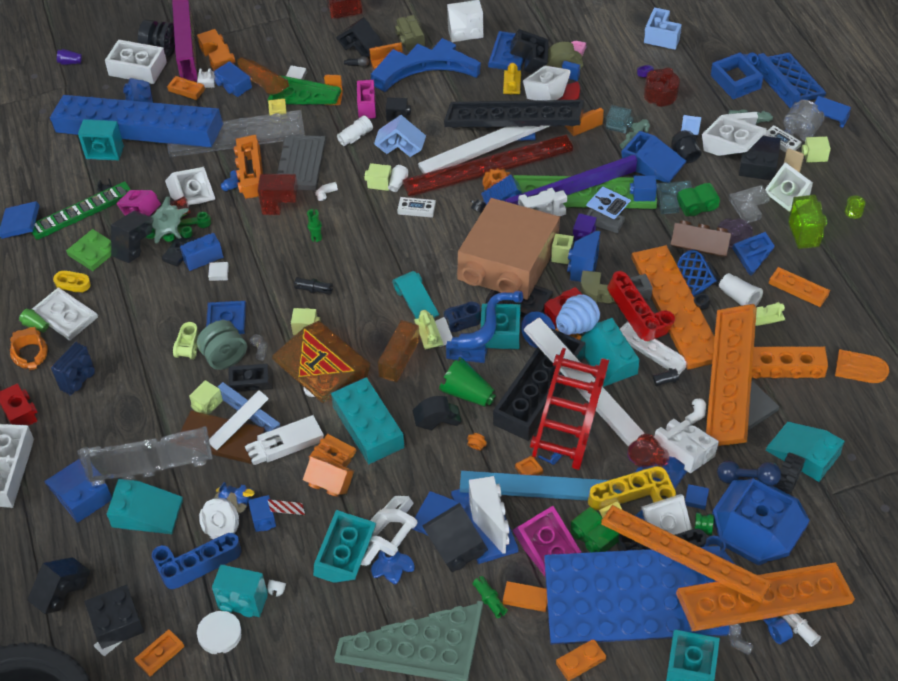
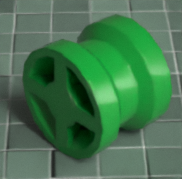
[694,512,714,536]

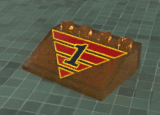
[272,321,370,403]

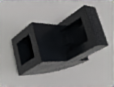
[412,396,462,431]

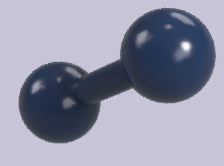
[717,460,781,486]

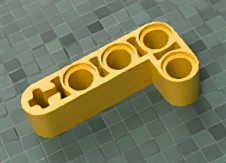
[588,466,676,510]

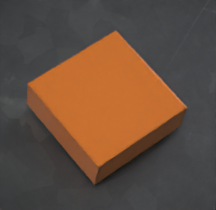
[515,455,543,476]

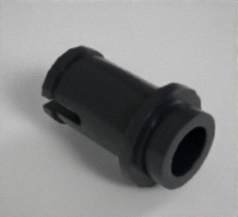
[652,368,679,387]

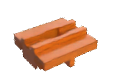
[309,434,356,467]

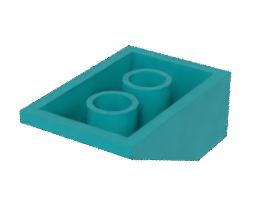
[766,422,845,482]
[107,479,183,534]

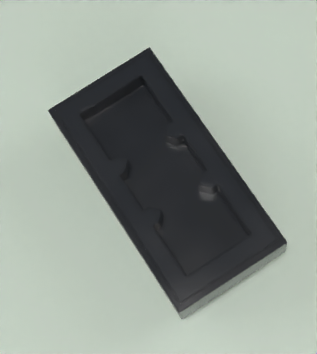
[162,235,197,267]

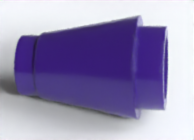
[57,49,82,65]

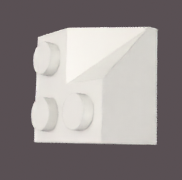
[447,0,483,42]
[523,66,570,100]

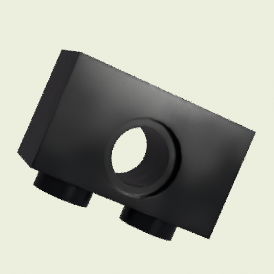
[229,363,273,392]

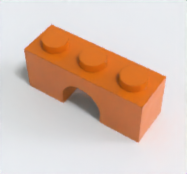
[197,29,235,71]

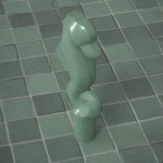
[728,109,773,123]
[620,119,650,149]

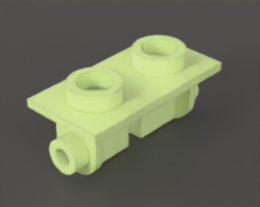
[755,302,785,326]
[414,310,444,350]

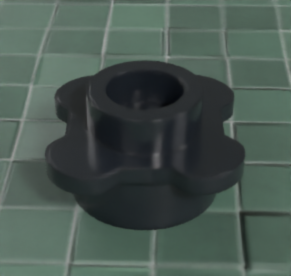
[470,199,486,213]

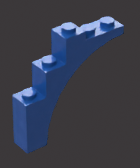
[371,38,481,92]

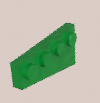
[267,75,342,104]

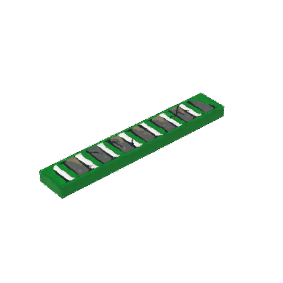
[31,181,131,240]

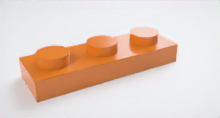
[769,267,830,307]

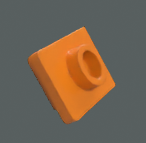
[324,75,343,105]

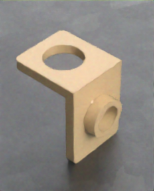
[784,148,804,173]

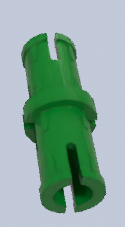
[307,209,322,242]
[472,576,508,618]

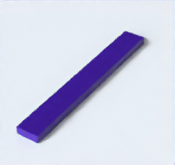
[505,155,637,205]

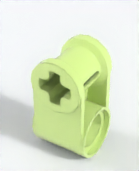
[173,322,199,360]

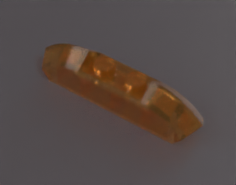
[237,57,289,94]

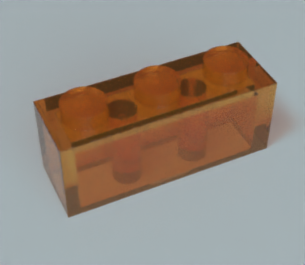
[378,320,420,382]

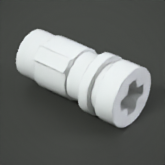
[337,116,373,146]

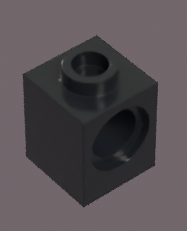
[385,97,411,122]

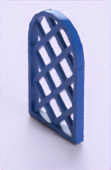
[677,250,717,297]

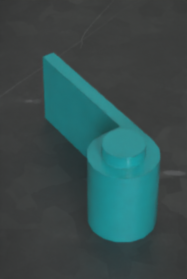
[392,271,439,319]

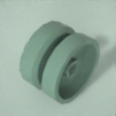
[196,320,247,370]

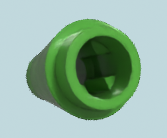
[19,309,49,333]

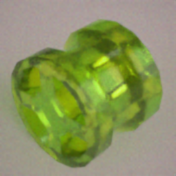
[845,196,866,219]

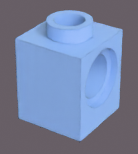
[681,115,701,136]

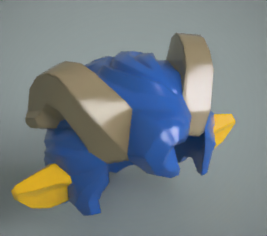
[214,482,255,514]

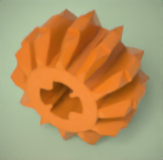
[482,168,510,190]

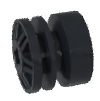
[138,19,175,57]

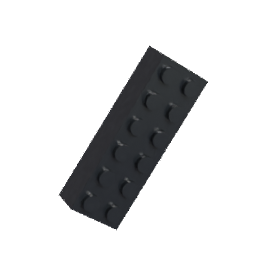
[493,328,586,441]

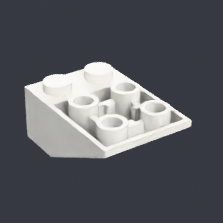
[469,476,509,553]

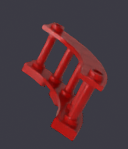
[530,348,609,470]

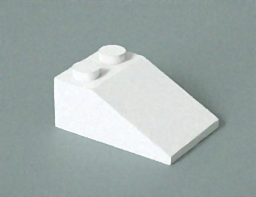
[702,115,767,156]

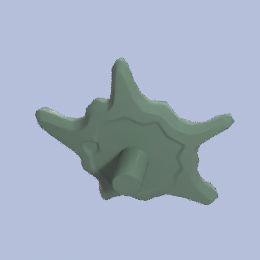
[150,197,189,244]

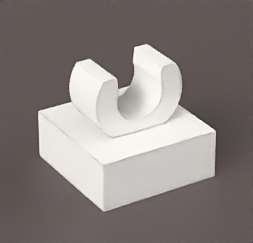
[197,69,215,88]

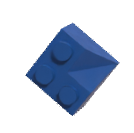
[567,231,600,282]

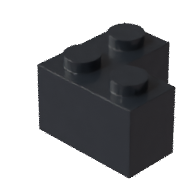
[336,17,384,57]
[510,29,549,74]
[111,210,152,263]
[27,557,90,614]

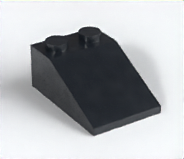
[739,136,781,181]
[422,503,488,572]

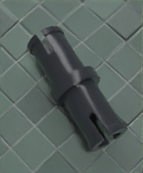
[294,277,333,295]

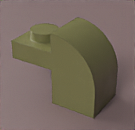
[547,42,584,69]
[580,270,616,304]

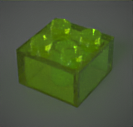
[788,195,827,249]

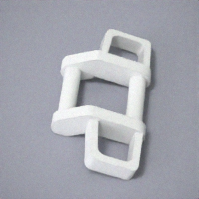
[361,496,418,566]

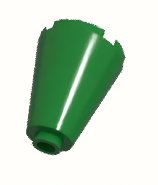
[439,357,496,407]

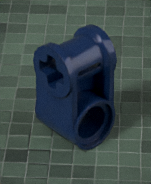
[443,301,481,332]

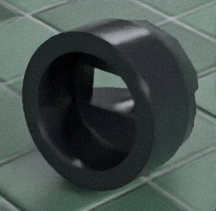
[694,293,710,310]

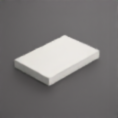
[32,287,98,340]

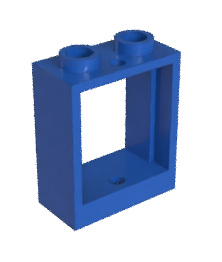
[711,52,763,100]

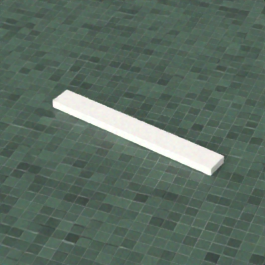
[418,126,549,178]
[524,317,646,447]

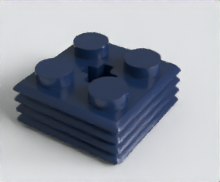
[51,342,95,395]

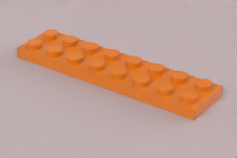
[631,245,715,370]
[706,304,757,446]
[676,562,855,631]

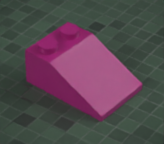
[512,506,582,578]

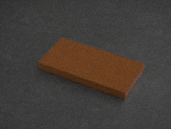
[175,411,266,464]

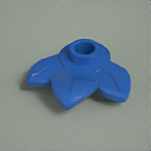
[371,550,415,584]

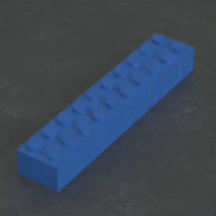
[50,95,223,147]

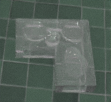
[729,185,770,224]

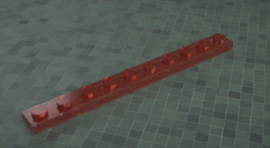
[403,135,573,196]

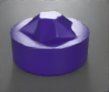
[637,65,654,78]

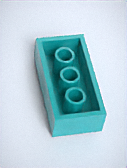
[331,377,405,465]

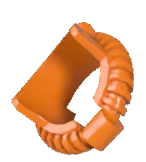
[10,327,48,371]

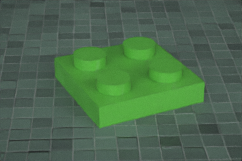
[66,229,111,271]

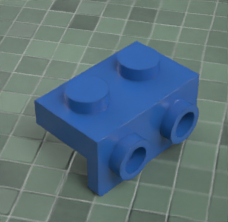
[123,78,153,103]

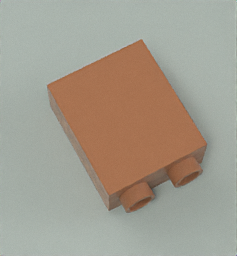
[457,198,560,300]

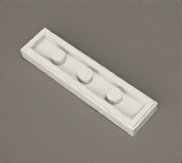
[620,321,687,374]

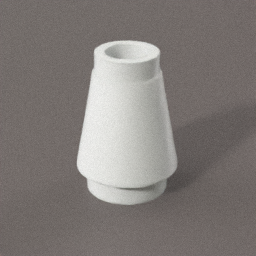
[388,165,408,192]

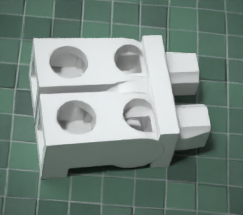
[518,188,567,216]
[654,419,719,473]

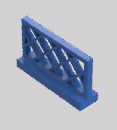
[754,53,826,108]

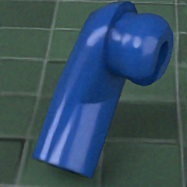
[221,170,239,191]

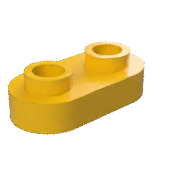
[53,271,91,292]

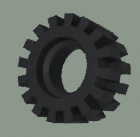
[775,452,805,493]

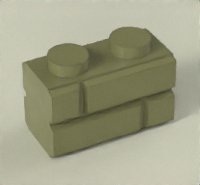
[395,15,425,51]

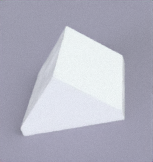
[764,162,813,212]

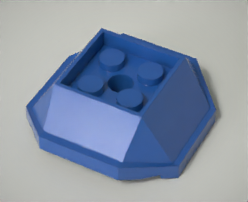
[712,478,810,565]

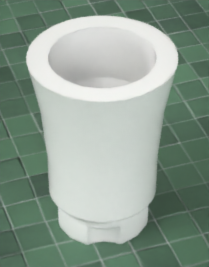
[719,273,763,306]

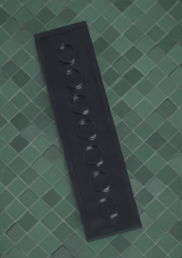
[444,99,585,128]

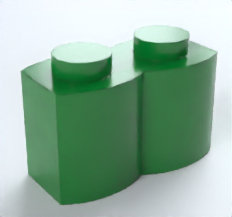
[677,183,720,216]
[570,507,619,553]

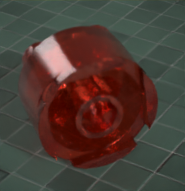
[644,67,680,107]

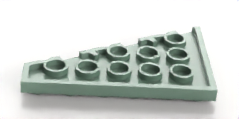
[334,601,483,681]

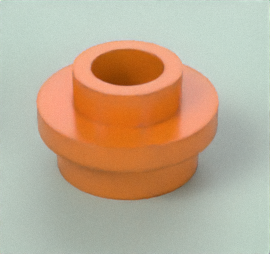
[467,433,487,451]

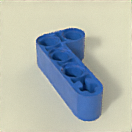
[152,533,242,589]

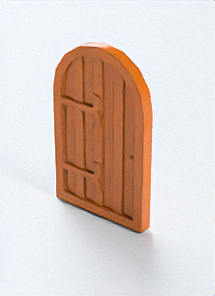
[835,349,889,383]

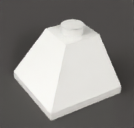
[165,167,215,207]

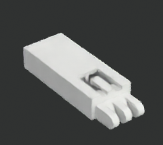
[245,415,324,465]

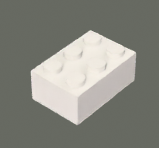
[105,40,167,84]

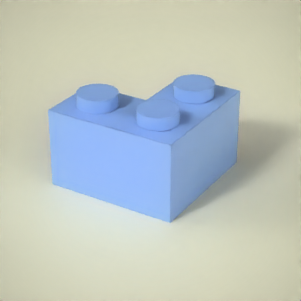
[644,7,682,50]
[374,115,426,157]

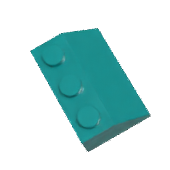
[581,318,639,387]
[313,510,376,583]

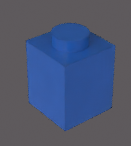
[630,176,657,201]
[248,495,276,532]

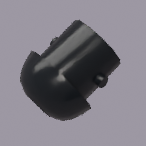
[671,130,702,164]

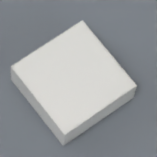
[286,66,307,80]
[208,262,229,281]

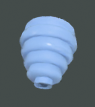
[556,294,600,335]

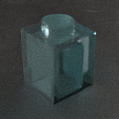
[606,105,634,134]

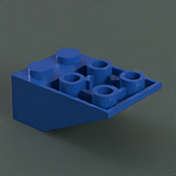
[622,131,686,183]

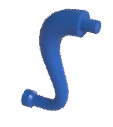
[451,291,523,350]

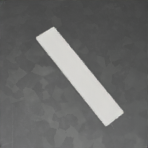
[207,390,268,450]

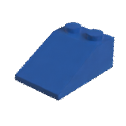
[44,459,112,523]

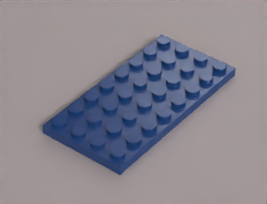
[544,546,730,645]

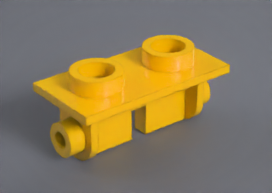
[503,63,521,94]

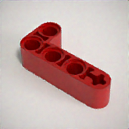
[607,271,675,341]

